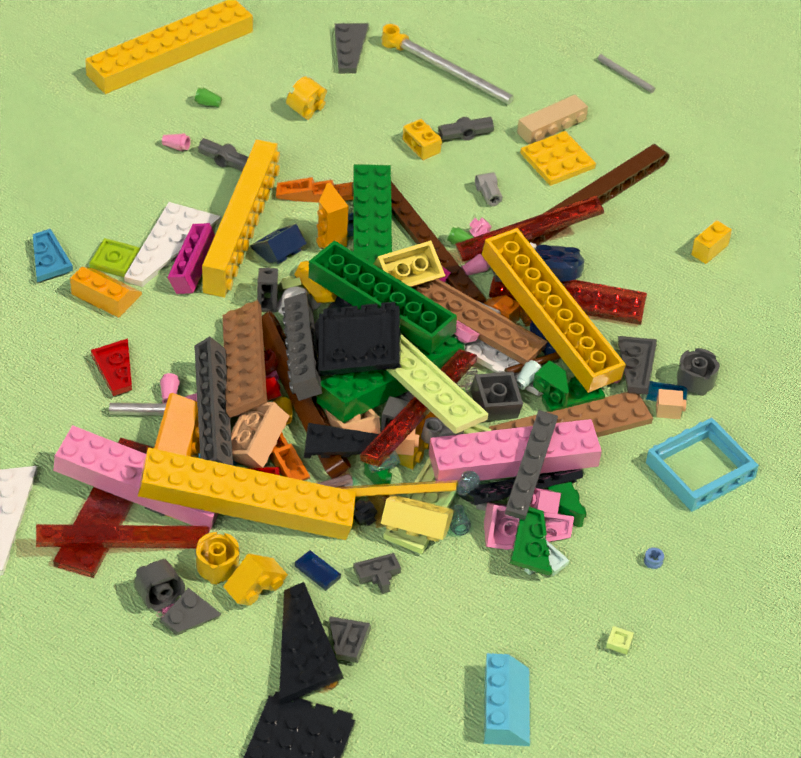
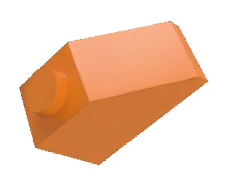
[483,295,521,323]

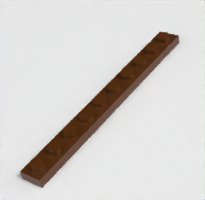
[391,181,486,303]

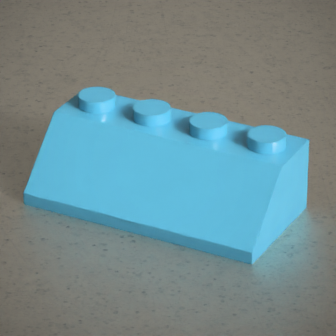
[484,653,530,746]

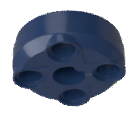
[535,245,584,281]

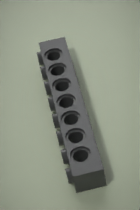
[282,292,322,401]
[194,336,233,466]

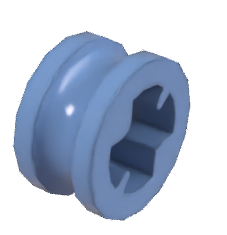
[644,548,664,569]

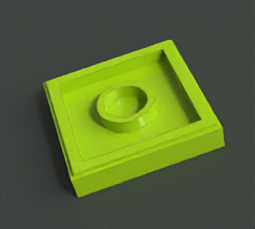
[89,238,140,277]

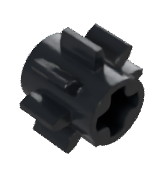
[353,500,378,526]

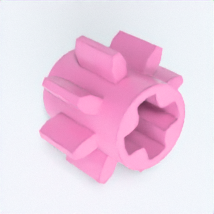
[469,217,492,240]

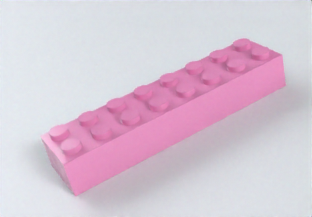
[429,419,602,483]
[53,425,218,532]

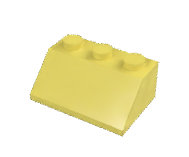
[374,241,445,287]
[381,494,455,542]

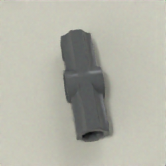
[438,116,494,141]
[198,138,248,171]

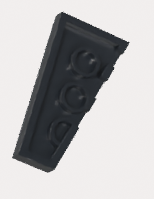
[303,423,390,458]

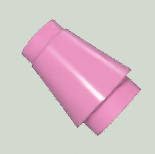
[162,133,191,152]
[461,254,490,276]
[160,373,180,403]

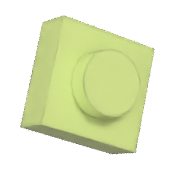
[278,276,302,292]
[606,626,634,654]

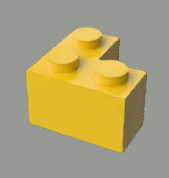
[223,554,288,606]

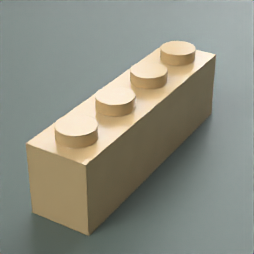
[517,95,588,145]

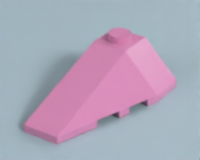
[484,502,574,550]

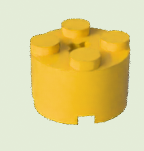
[286,76,327,120]
[196,532,239,584]

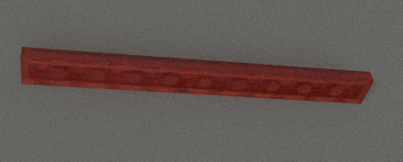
[360,349,477,467]

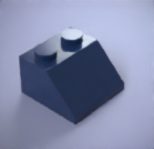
[250,224,307,264]

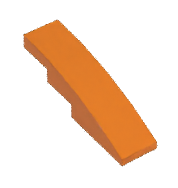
[276,177,353,203]
[269,432,310,481]

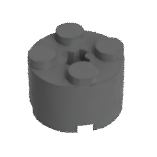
[677,348,720,396]
[134,559,185,611]

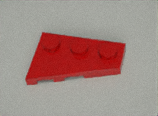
[91,338,132,396]

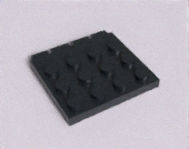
[318,302,401,376]
[243,691,355,758]

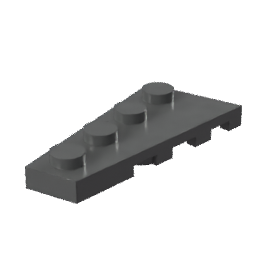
[334,23,369,74]
[618,336,657,395]

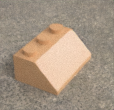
[231,402,289,468]

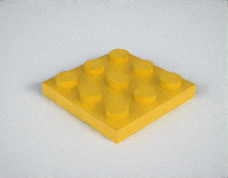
[520,131,596,186]

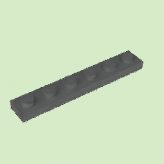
[505,410,558,520]

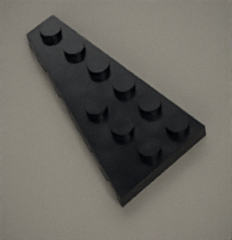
[458,469,583,505]
[279,582,344,705]

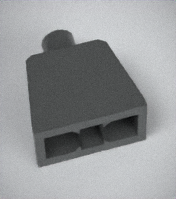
[257,268,278,313]

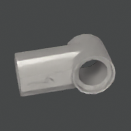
[475,172,502,207]
[421,417,464,444]

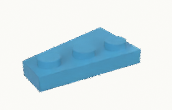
[33,229,73,282]

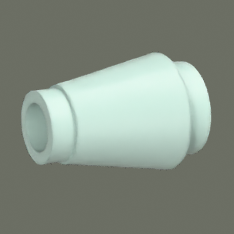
[516,360,541,390]

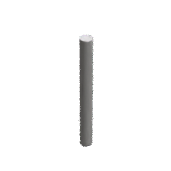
[597,54,655,93]

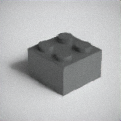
[470,372,523,421]

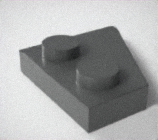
[160,588,221,635]
[329,616,371,663]

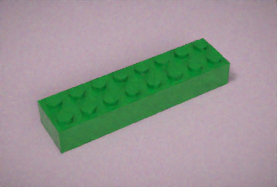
[353,164,392,264]
[308,240,457,354]
[317,336,465,423]

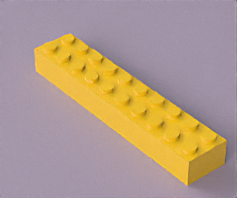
[85,0,253,94]
[202,139,280,298]
[482,228,626,393]
[138,447,356,540]

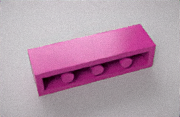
[167,223,215,294]

